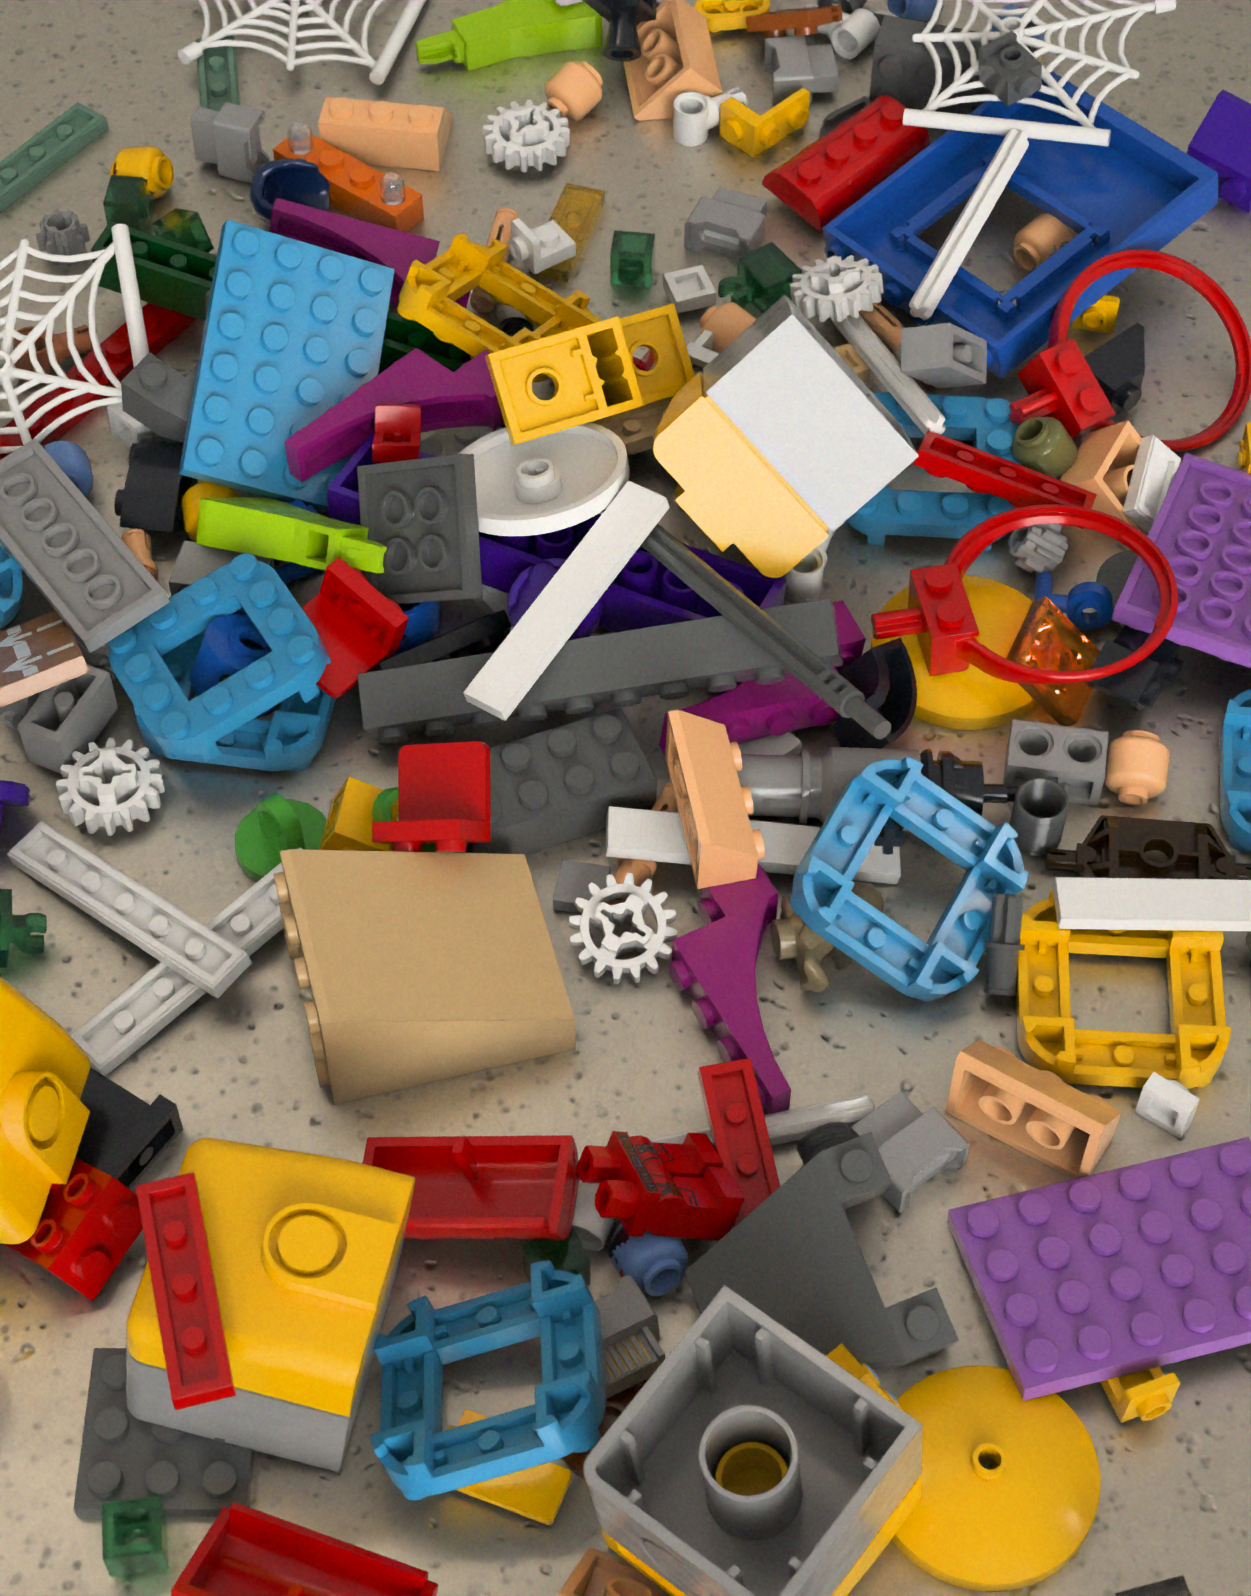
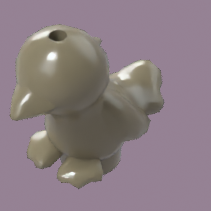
[771,881,884,992]

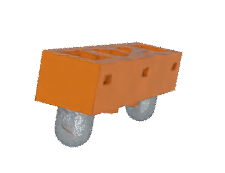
[273,122,424,233]

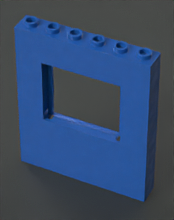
[823,67,1218,379]

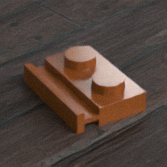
[746,5,843,38]

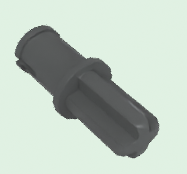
[983,893,1025,996]

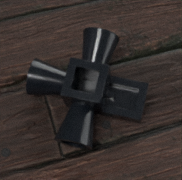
[583,0,660,62]

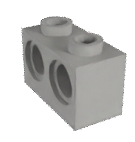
[1003,719,1109,806]

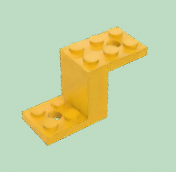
[485,303,695,445]

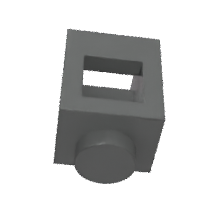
[978,31,1042,107]

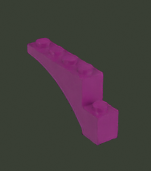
[269,198,471,312]
[284,348,504,483]
[659,600,866,756]
[668,863,791,1115]

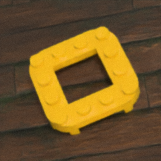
[397,233,601,382]
[1016,890,1231,1089]

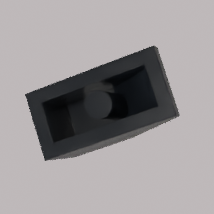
[1084,323,1145,419]

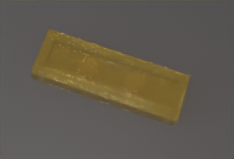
[528,183,605,282]

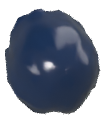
[249,159,330,224]

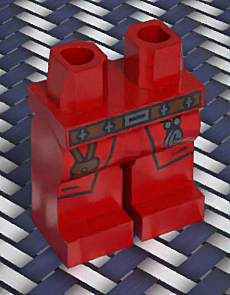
[576,1131,745,1241]

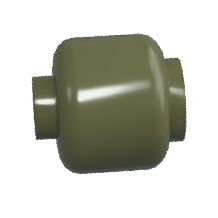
[1011,417,1077,479]

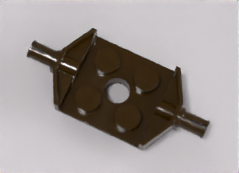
[1045,815,1251,880]

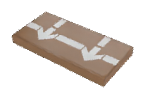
[0,611,89,708]

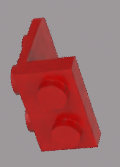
[302,557,409,698]
[372,741,491,852]
[4,1158,143,1301]

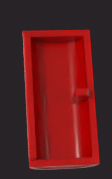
[762,95,930,233]
[362,1135,579,1240]
[171,1502,438,1596]

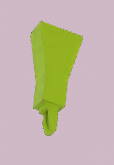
[415,0,603,71]
[196,497,387,574]

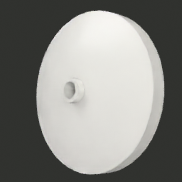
[459,422,630,536]

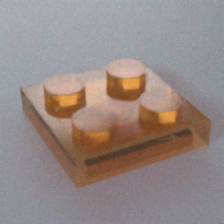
[1006,596,1100,727]

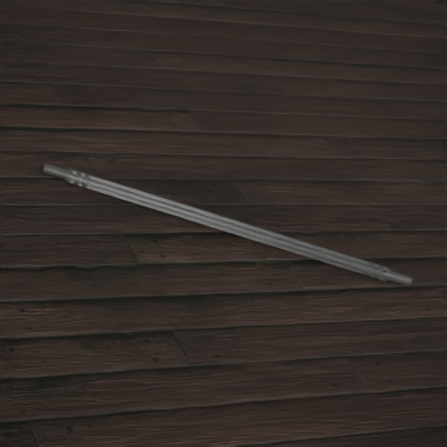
[500,423,891,739]

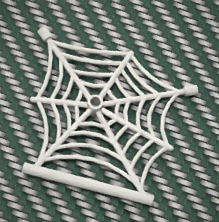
[178,0,426,85]
[903,0,1176,147]
[0,224,149,454]

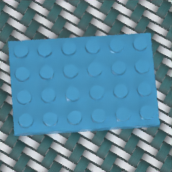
[178,219,395,513]

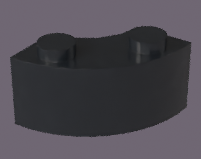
[114,434,198,532]
[1085,625,1184,710]
[830,637,917,749]

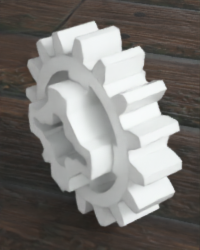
[483,100,570,172]
[790,255,884,322]
[56,738,165,836]
[569,873,678,984]

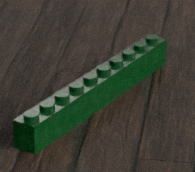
[91,221,472,375]

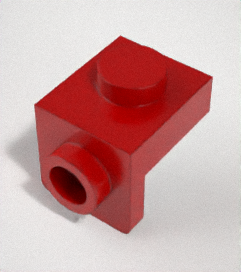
[372,403,421,463]

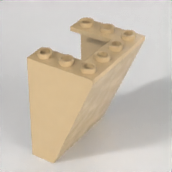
[273,849,576,1105]

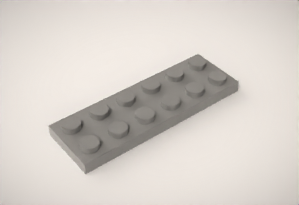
[0,438,170,653]

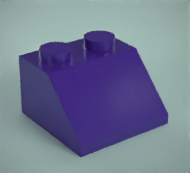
[1187,89,1251,213]

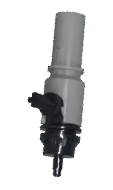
[737,747,1019,855]

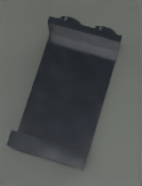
[75,1067,183,1190]

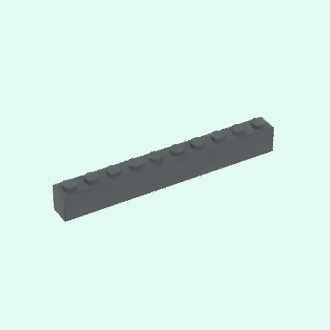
[358,598,843,744]

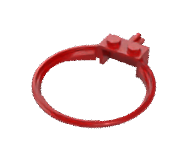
[1009,249,1251,453]
[871,504,1178,684]

